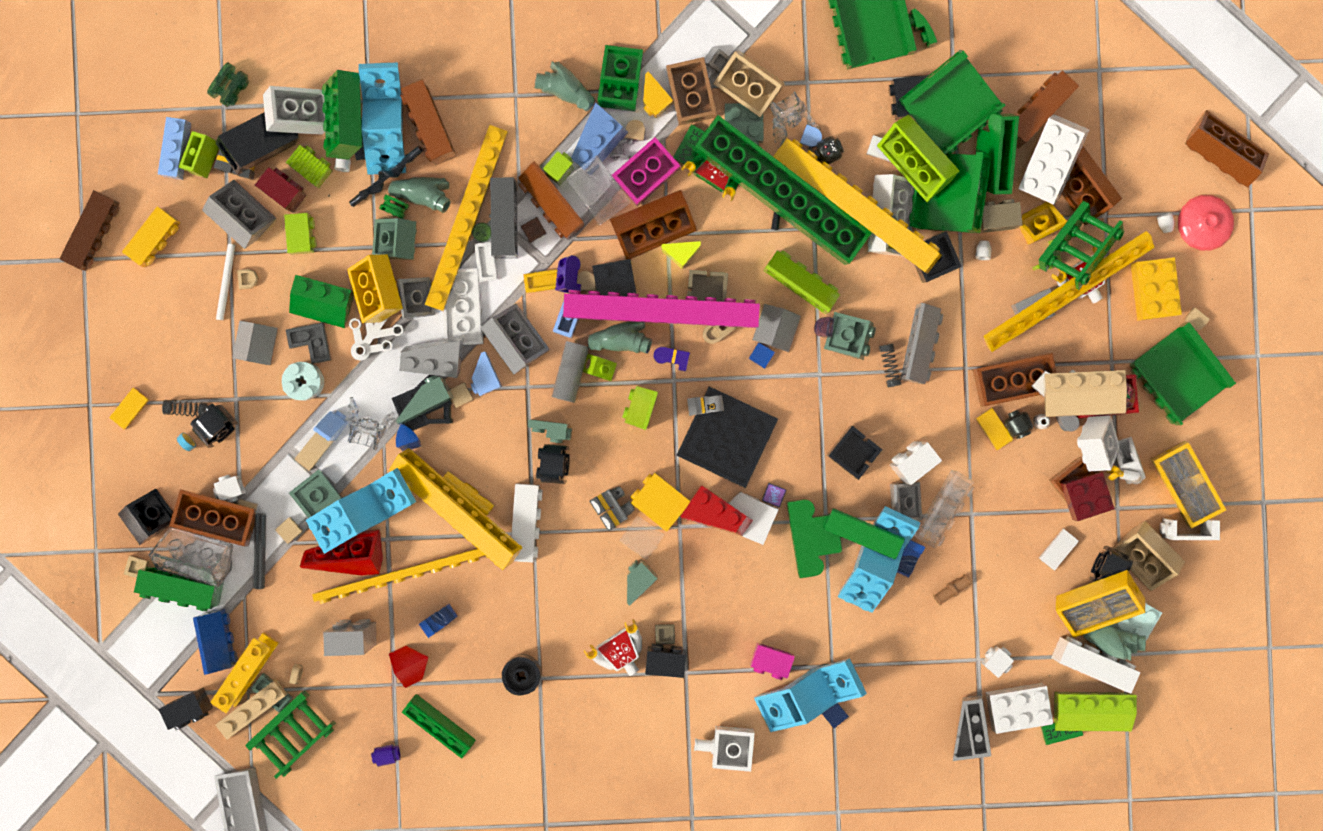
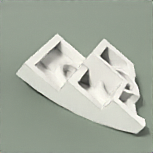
[728,492,778,545]

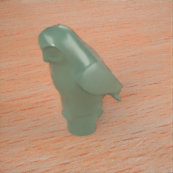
[534,61,595,111]
[388,177,451,213]
[587,321,652,354]
[1083,624,1146,661]

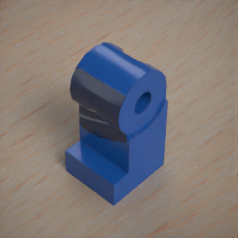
[897,540,925,578]
[419,604,458,638]

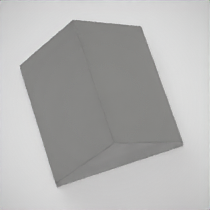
[397,277,435,319]
[752,304,801,352]
[232,321,278,365]
[890,482,922,521]

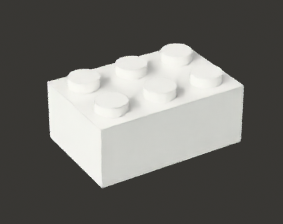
[263,86,325,135]
[890,441,942,485]
[986,683,1053,734]

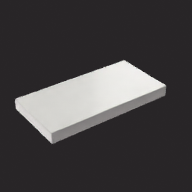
[443,268,483,345]

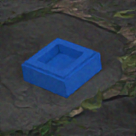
[748,342,775,369]

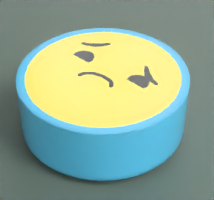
[177,433,196,451]

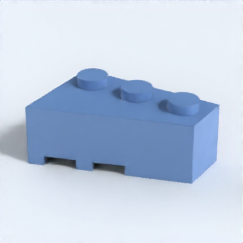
[571,102,628,176]

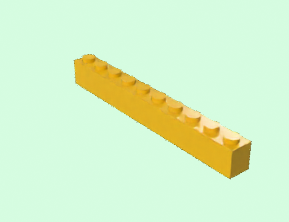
[773,138,942,274]

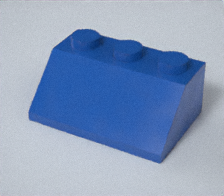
[193,609,238,675]

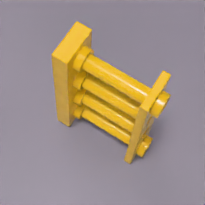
[210,632,279,713]

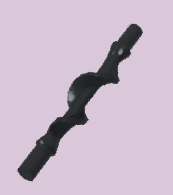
[349,146,423,207]

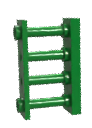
[1038,201,1124,290]
[245,690,336,779]

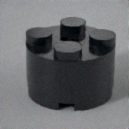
[190,403,238,448]
[536,444,570,484]
[1090,545,1133,582]
[502,654,542,696]

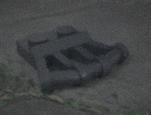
[391,375,453,431]

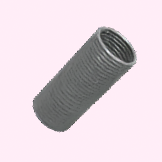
[552,341,589,403]

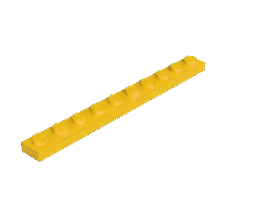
[425,125,508,312]
[983,231,1155,352]
[312,548,488,604]

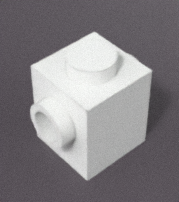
[213,475,246,502]
[981,646,1014,678]

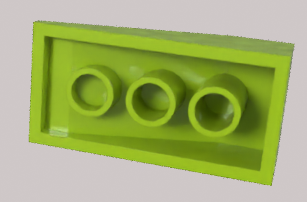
[622,386,658,430]

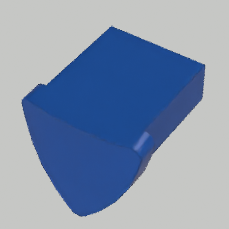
[396,424,422,451]

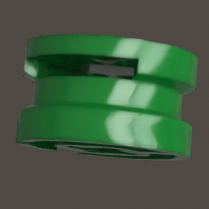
[379,194,410,219]

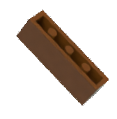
[59,190,120,271]

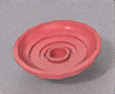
[1178,195,1234,251]

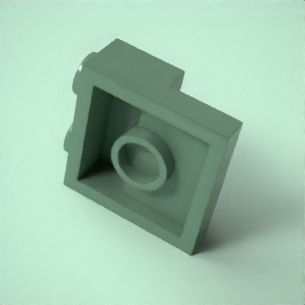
[725,104,764,146]
[824,312,876,360]
[528,419,572,443]

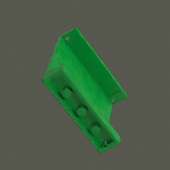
[828,0,917,70]
[899,50,1006,155]
[909,152,992,233]
[1130,322,1236,425]

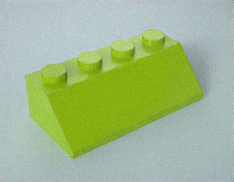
[877,114,960,202]
[763,250,840,314]
[1054,692,1137,732]

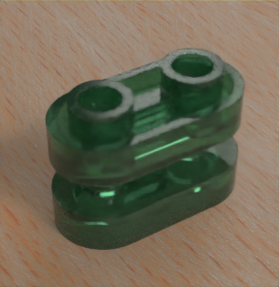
[207,62,249,107]

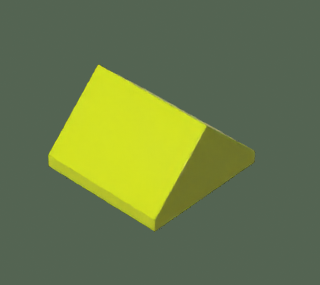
[662,241,701,269]

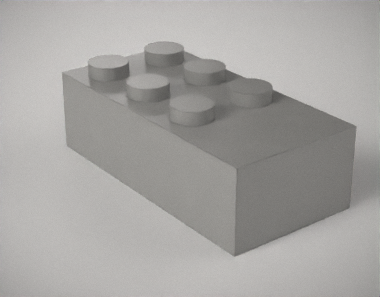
[323,619,376,656]

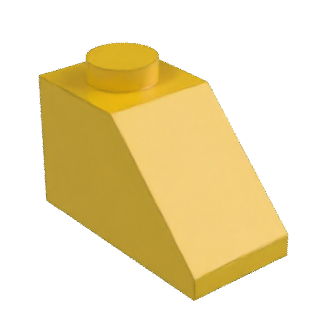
[643,72,673,118]

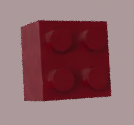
[255,167,307,213]
[1060,471,1115,521]

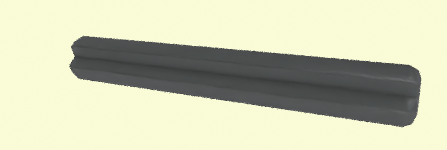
[254,513,266,589]

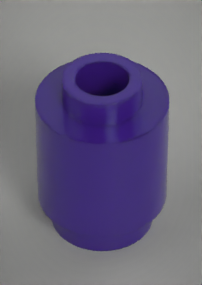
[371,744,401,767]

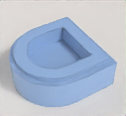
[800,125,822,147]

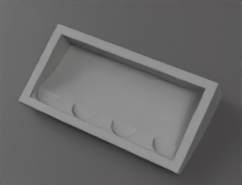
[214,767,268,831]

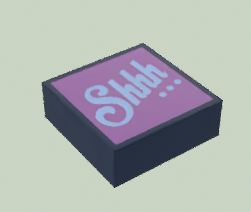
[762,483,786,508]

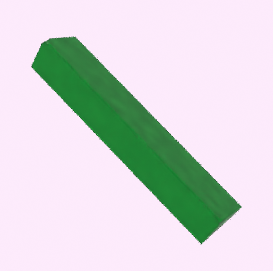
[824,508,905,559]
[401,694,476,759]

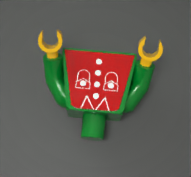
[682,154,739,201]

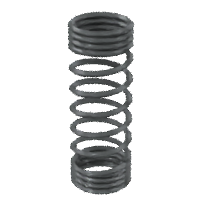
[879,344,902,388]
[162,400,208,417]

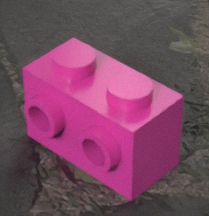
[750,643,795,680]

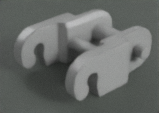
[610,139,634,160]

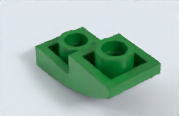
[909,9,937,48]

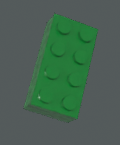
[322,70,362,160]
[134,566,224,611]

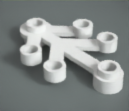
[349,318,404,361]

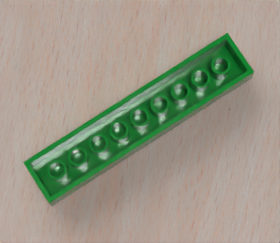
[692,115,872,265]

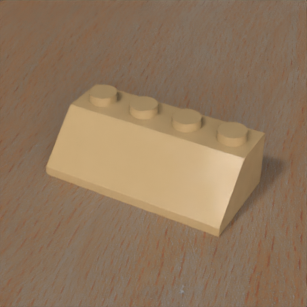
[1043,370,1127,417]

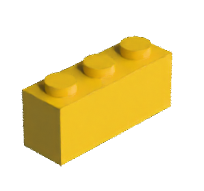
[122,206,180,268]

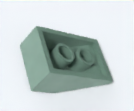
[396,375,454,424]

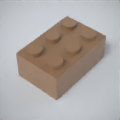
[666,57,717,126]

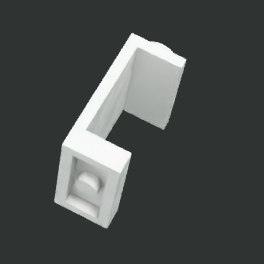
[1160,518,1220,540]

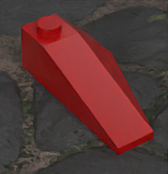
[300,530,383,576]

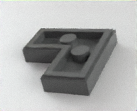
[286,323,331,364]

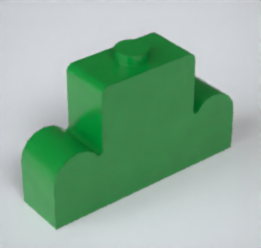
[976,113,1019,195]
[786,499,843,578]

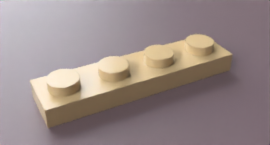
[216,679,287,740]

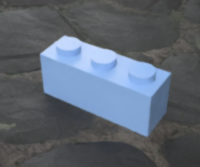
[158,117,191,180]

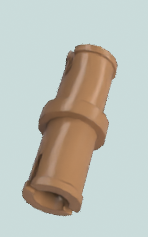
[933,574,972,606]

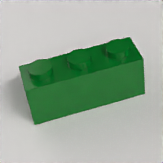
[289,275,354,328]

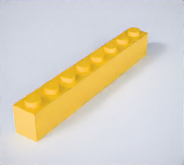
[389,448,523,570]

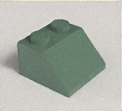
[372,218,417,260]
[627,559,658,606]

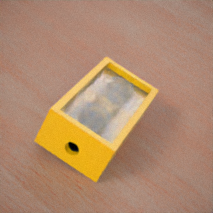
[1151,441,1226,529]
[1056,570,1145,638]

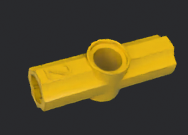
[443,471,495,516]

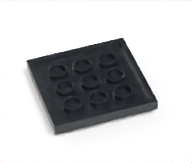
[676,386,778,488]

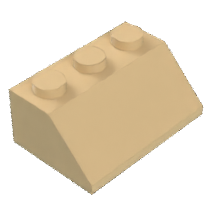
[713,50,785,117]
[1113,521,1185,591]

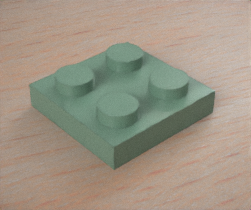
[289,469,342,518]

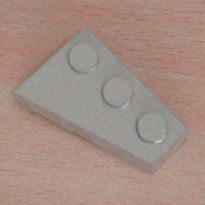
[399,336,463,378]
[953,695,991,761]

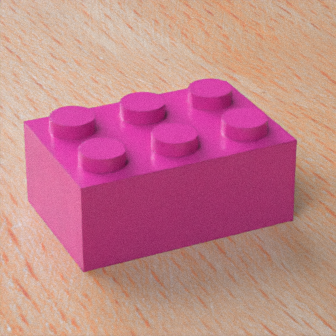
[611,137,680,207]

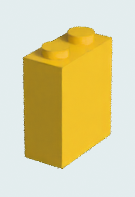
[631,473,690,532]

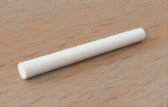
[216,244,236,321]

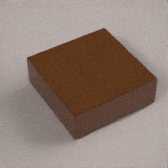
[521,217,547,243]

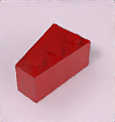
[680,485,753,536]

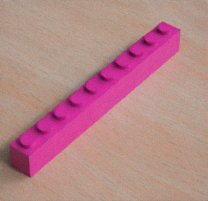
[563,290,760,328]

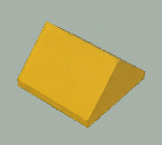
[1019,202,1067,245]

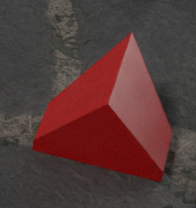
[389,645,429,688]

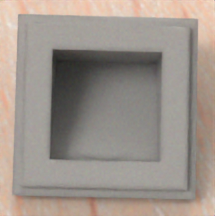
[704,47,730,74]

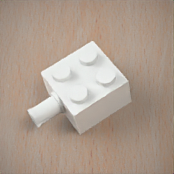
[1077,416,1120,471]
[694,726,755,772]

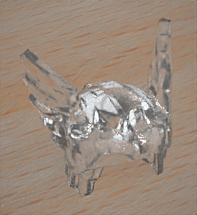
[769,92,821,149]
[347,397,397,450]

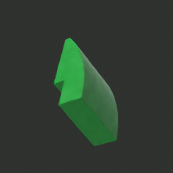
[598,45,643,112]

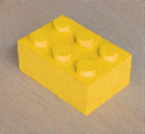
[347,254,403,323]
[1131,257,1182,321]

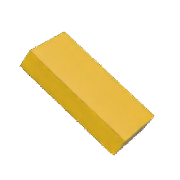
[523,269,557,294]
[109,388,150,430]
[975,408,1013,450]

